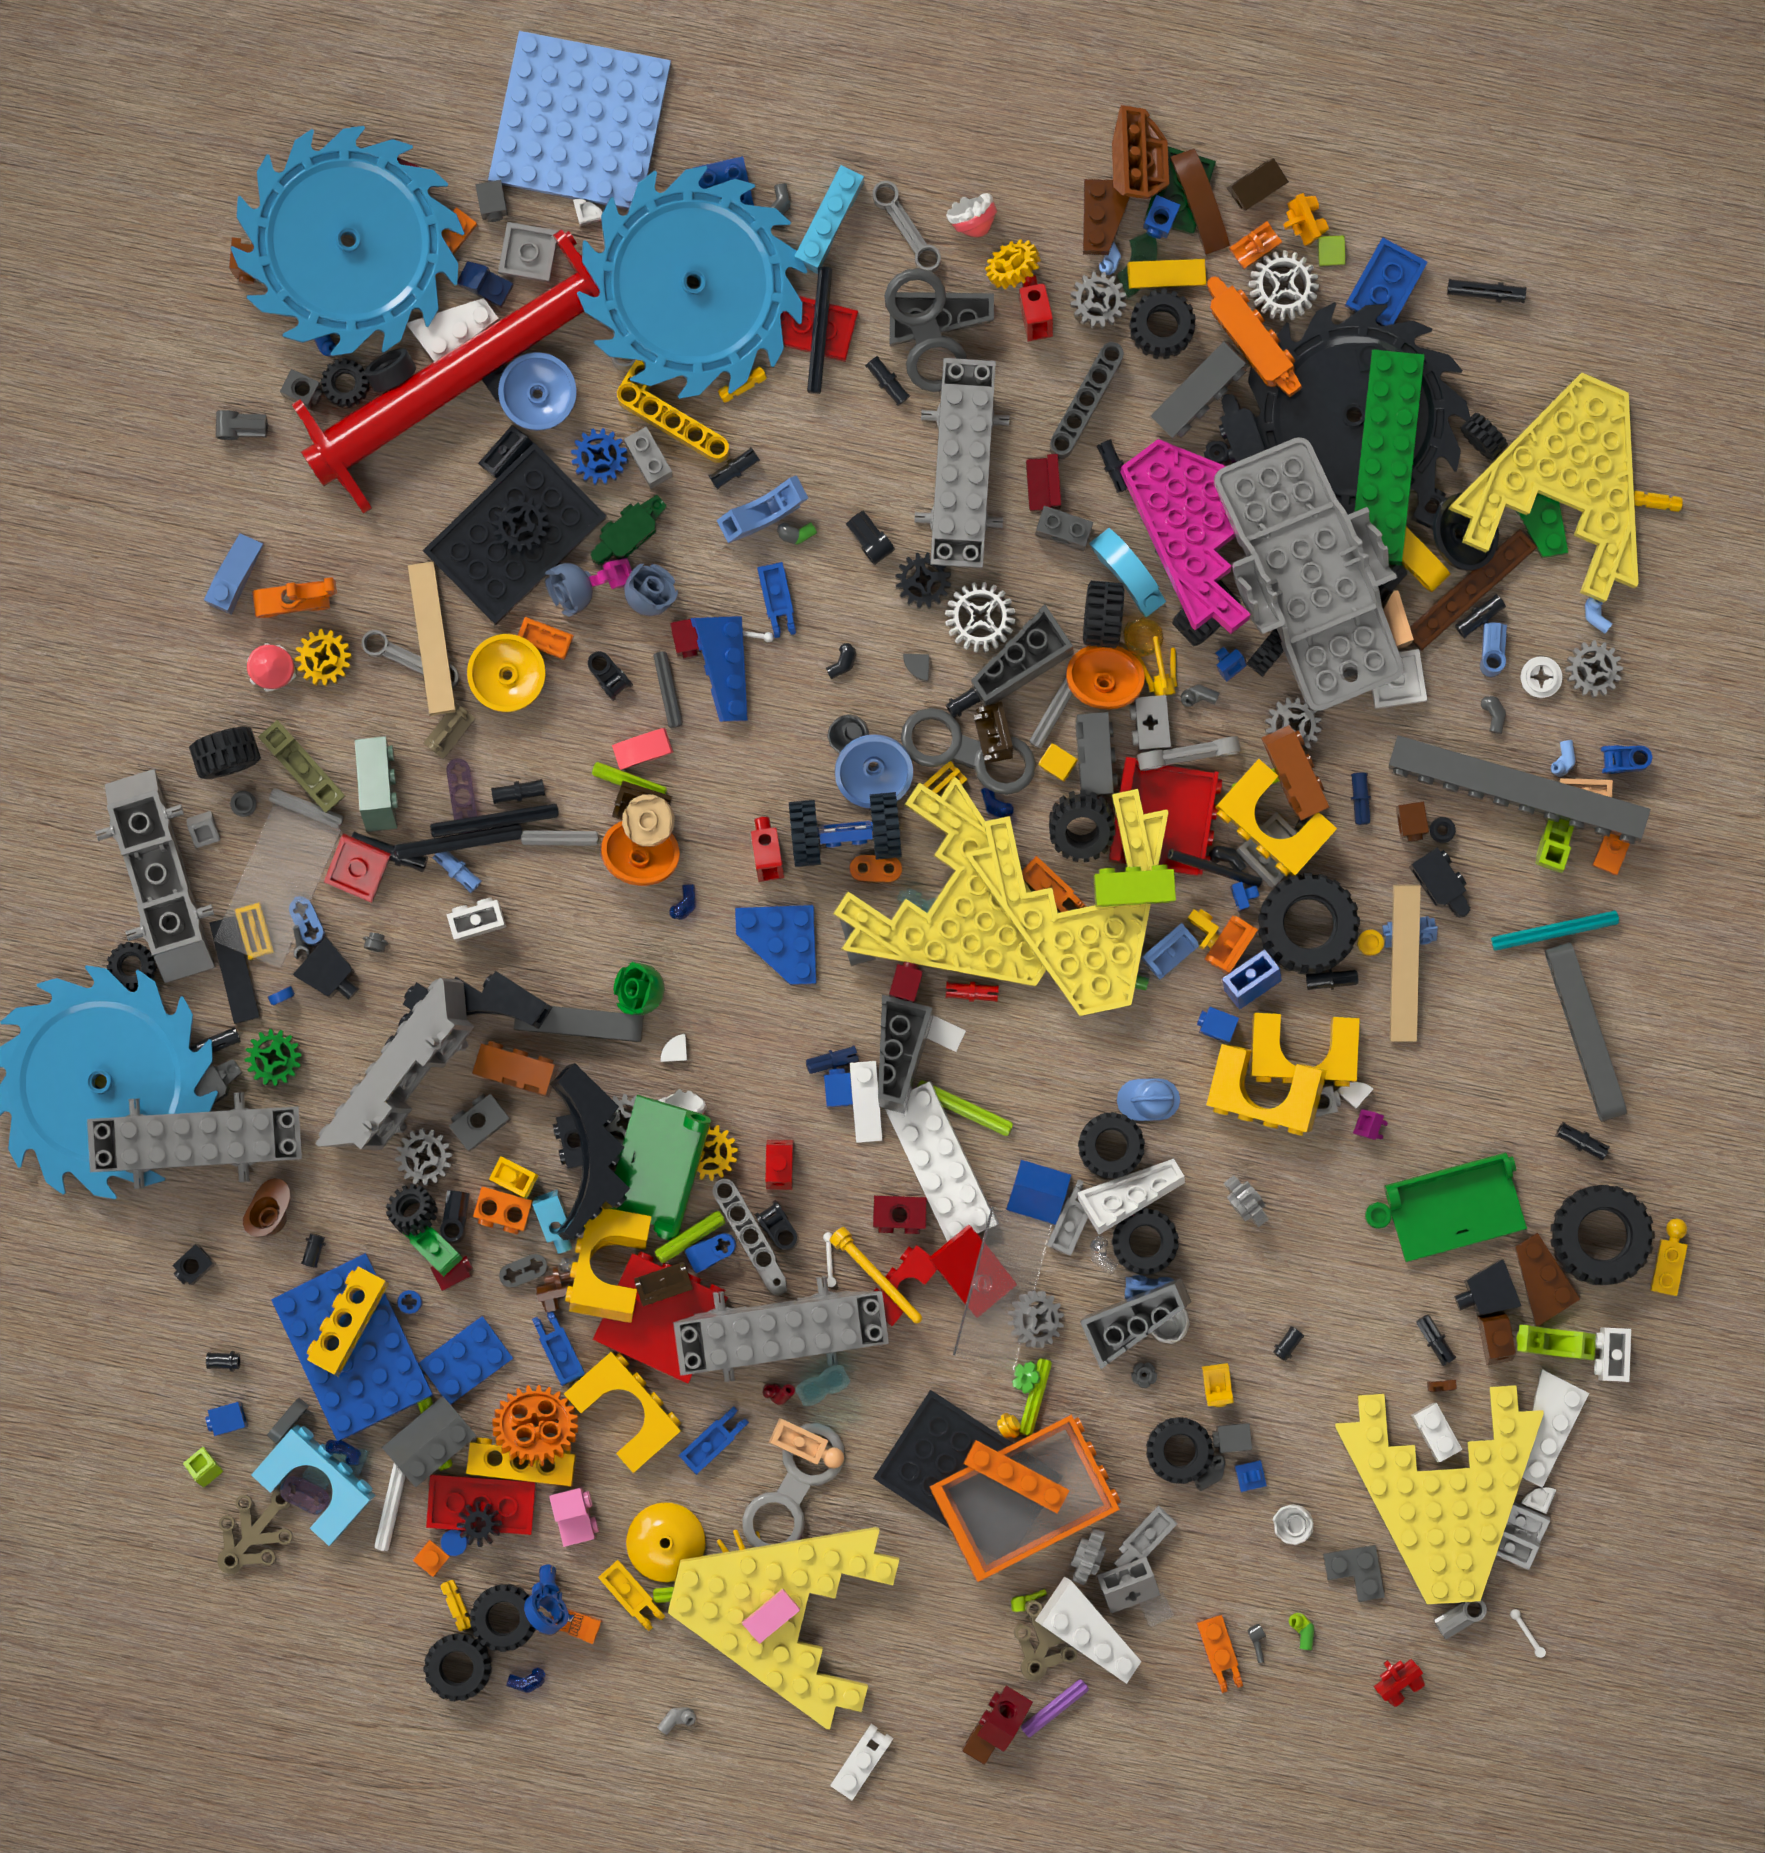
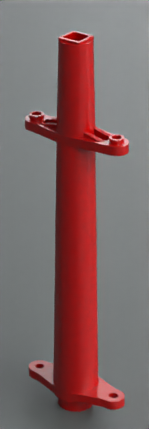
[292,229,600,514]

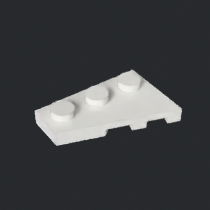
[407,298,500,361]

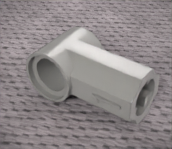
[1433,1600,1487,1640]

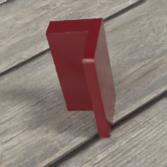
[1026,454,1061,511]

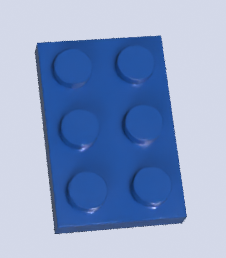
[1345,237,1428,326]
[419,1316,514,1405]

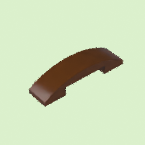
[1170,148,1230,255]

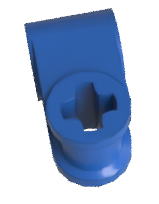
[1601,745,1653,774]
[684,1233,736,1274]

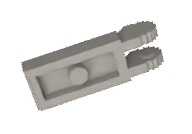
[1047,1179,1094,1256]

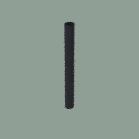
[1167,849,1262,888]

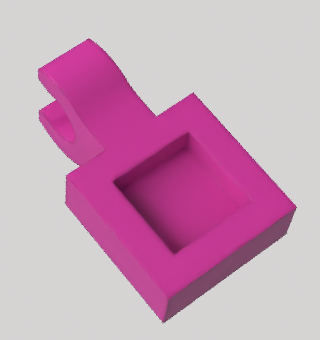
[589,558,632,589]

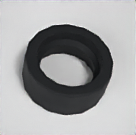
[364,348,416,392]

